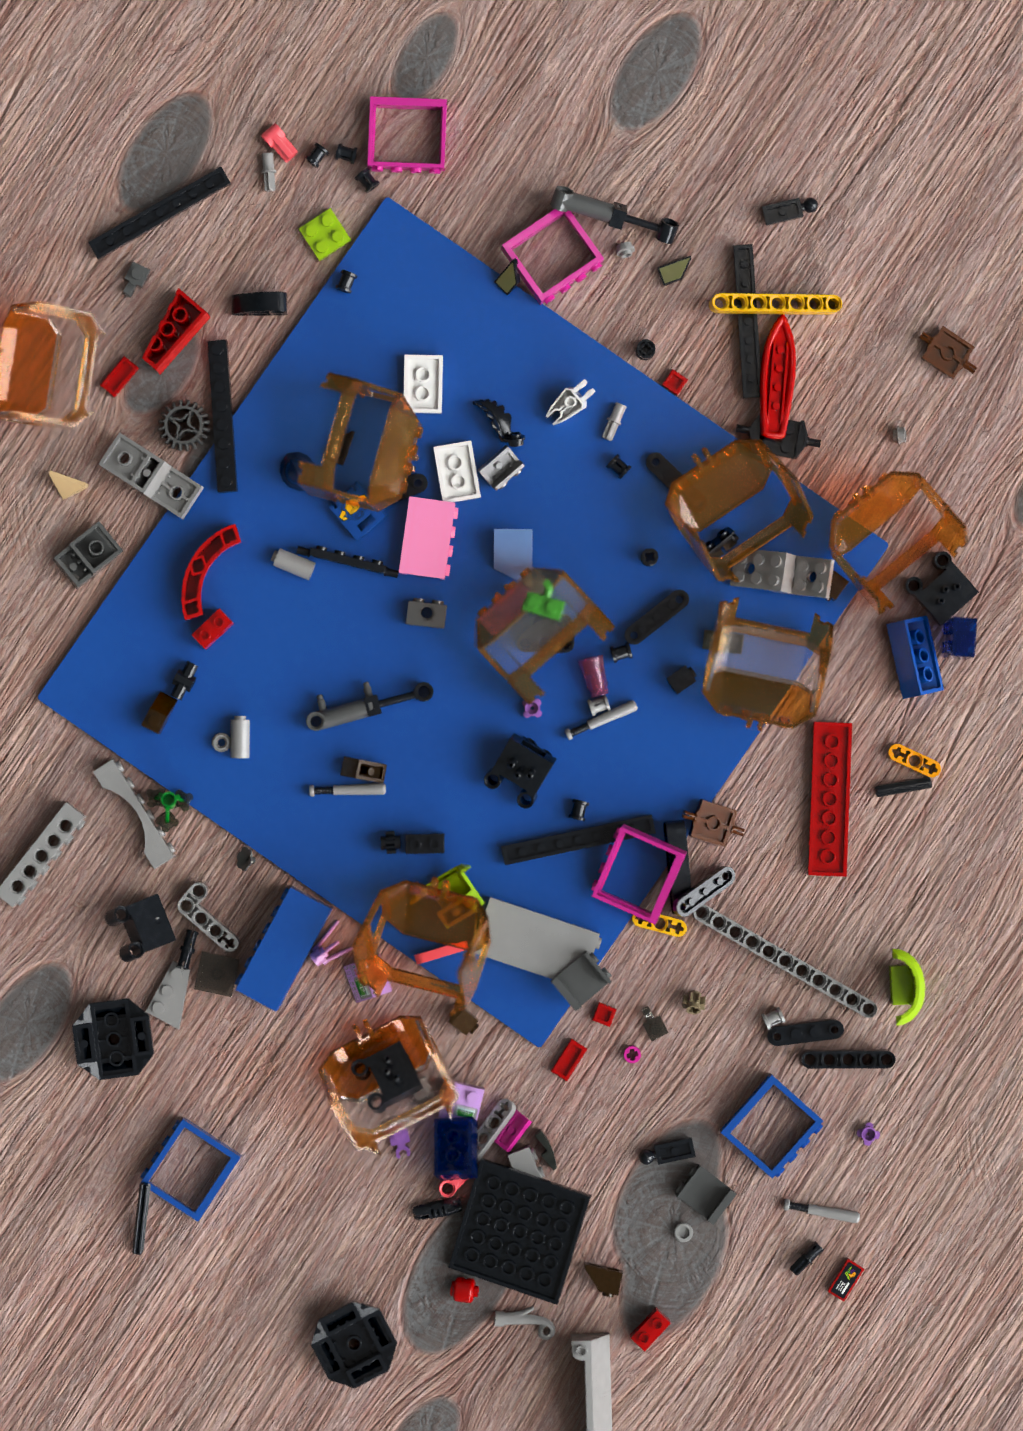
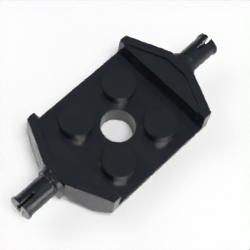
[736,414,821,459]

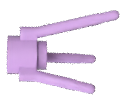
[309,920,354,966]

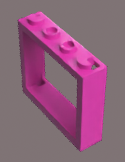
[368,96,447,174]
[501,209,604,305]
[591,824,687,924]

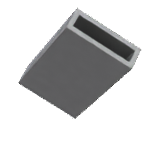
[472,897,602,979]

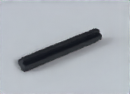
[132,1182,151,1255]

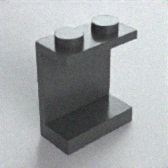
[551,951,612,1011]
[675,1165,737,1225]

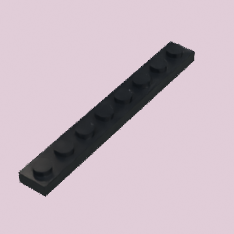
[88,167,231,260]
[733,244,761,399]
[207,340,238,493]
[501,814,656,865]

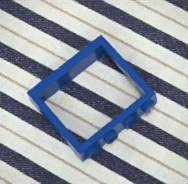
[719,1073,823,1179]
[140,1117,242,1222]

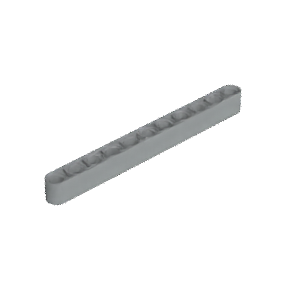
[692,904,877,1018]

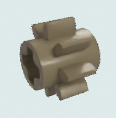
[682,990,706,1015]

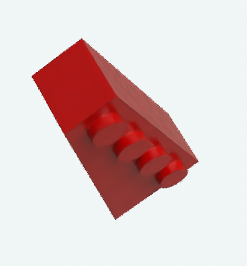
[142,288,210,375]

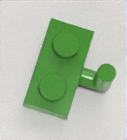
[522,580,565,622]

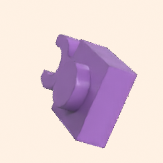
[387,1122,410,1159]

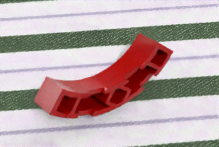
[181,524,242,621]

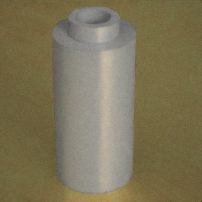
[271,548,316,580]
[230,716,250,758]

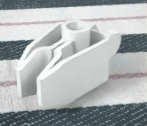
[546,379,596,425]

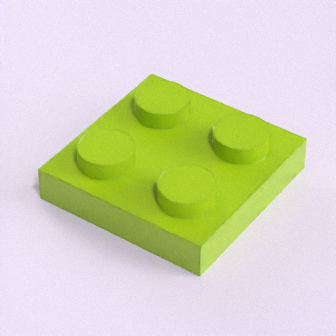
[298,208,351,262]

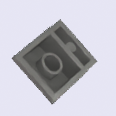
[53,521,123,590]

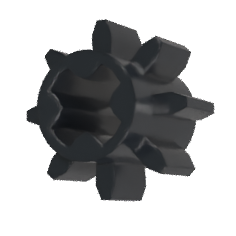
[381,831,401,854]

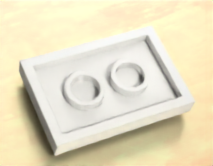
[403,355,443,414]
[433,441,481,502]

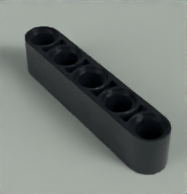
[663,820,691,915]
[800,1050,896,1069]

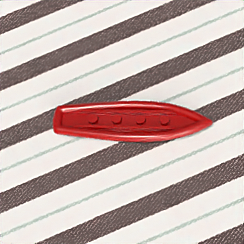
[760,314,796,439]

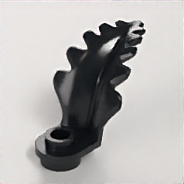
[473,399,525,447]

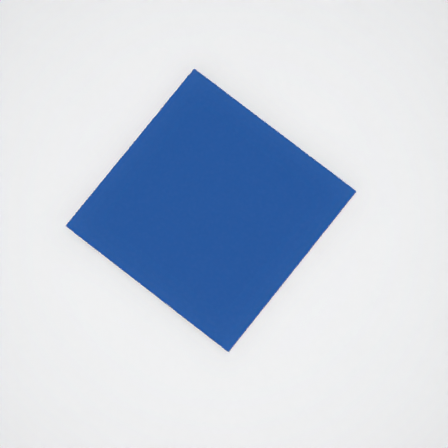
[38,197,888,1047]

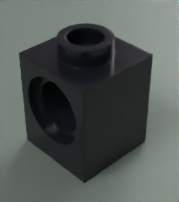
[666,665,697,694]

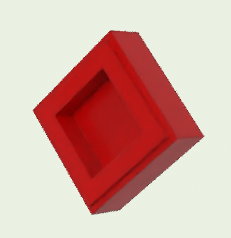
[662,369,688,396]
[592,1002,617,1027]

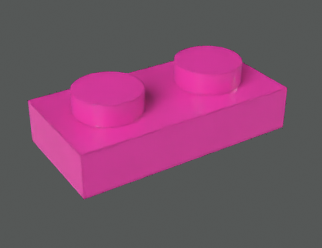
[494,1110,532,1153]

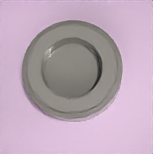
[674,1222,693,1242]

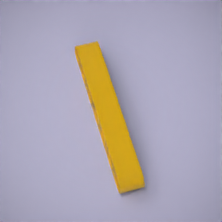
[709,293,842,315]

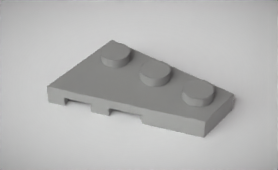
[145,961,190,1030]

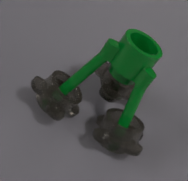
[146,788,193,832]

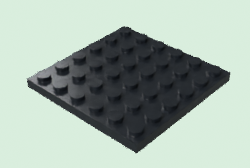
[448,1158,592,1305]

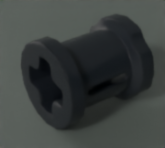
[305,143,329,168]
[335,143,358,164]
[355,168,380,193]
[335,270,358,294]
[606,454,631,479]
[641,548,658,567]
[610,642,633,663]
[568,799,589,821]

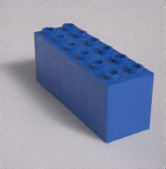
[235,886,333,1012]

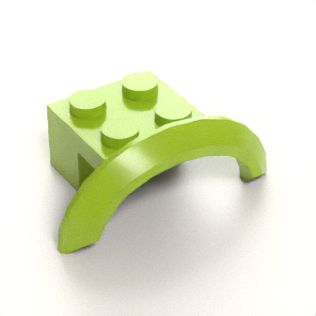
[410,864,485,928]
[889,949,925,1026]

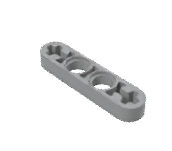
[462,1099,516,1164]

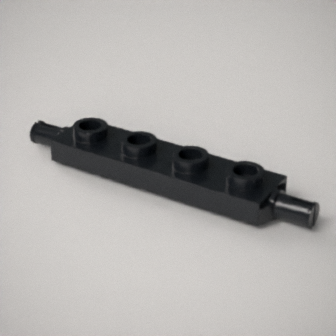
[296,545,399,578]

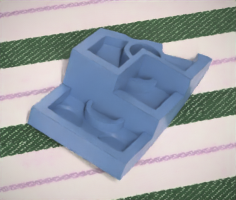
[494,529,533,587]

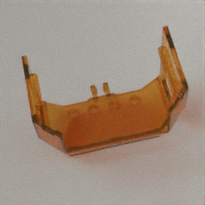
[298,372,423,512]
[665,439,814,582]
[829,471,968,615]
[352,877,492,1017]

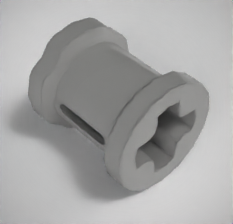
[587,694,611,716]
[761,1007,786,1030]

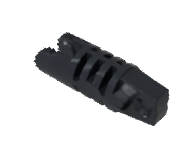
[412,1198,462,1220]

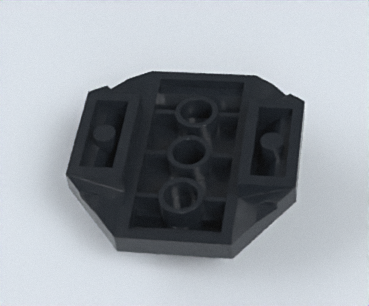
[72,998,154,1080]

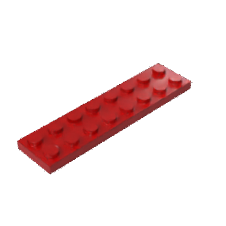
[808,722,852,877]

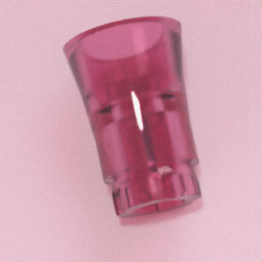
[577,655,609,698]

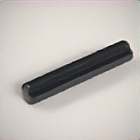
[875,777,932,797]

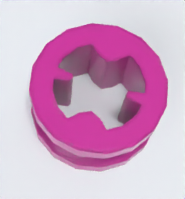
[624,1046,641,1063]

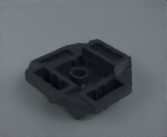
[311,1301,397,1389]

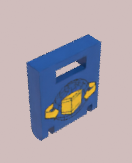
[328,481,387,541]

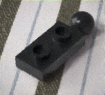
[762,198,818,226]
[639,1137,696,1165]

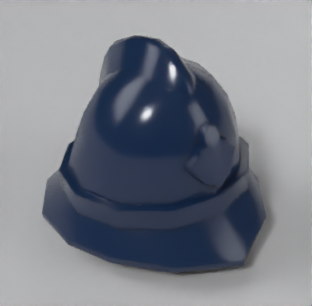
[280,452,316,491]

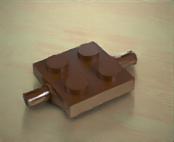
[919,326,977,380]
[682,799,745,847]

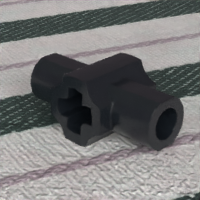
[170,661,198,701]

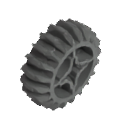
[158,400,210,452]

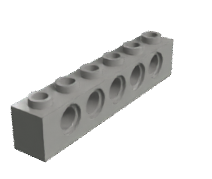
[0,802,86,907]

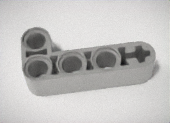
[177,882,240,952]

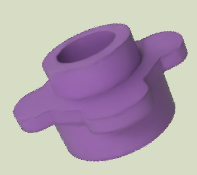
[523,699,542,718]
[857,1122,880,1146]

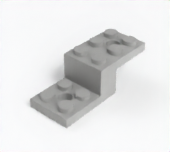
[99,432,204,519]
[730,548,835,599]

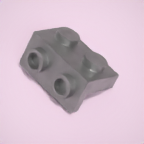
[478,445,525,491]

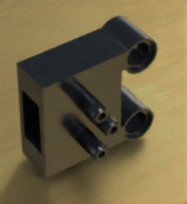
[904,551,979,626]
[484,733,557,809]
[105,894,176,962]
[351,1041,424,1114]

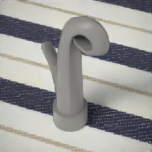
[494,1306,555,1340]

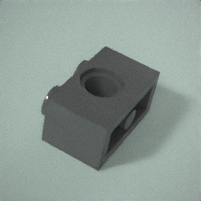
[406,598,447,629]

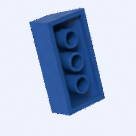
[886,616,944,699]

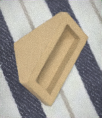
[49,471,89,500]

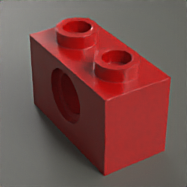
[192,608,234,650]
[630,1307,671,1352]

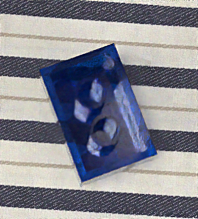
[941,617,977,660]
[434,1116,478,1180]

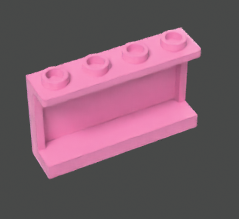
[399,496,459,580]

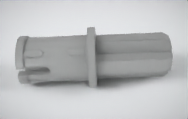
[261,153,276,192]
[602,402,627,441]

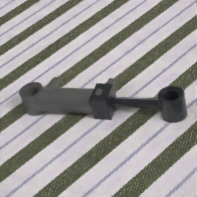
[550,186,679,244]
[306,681,434,731]

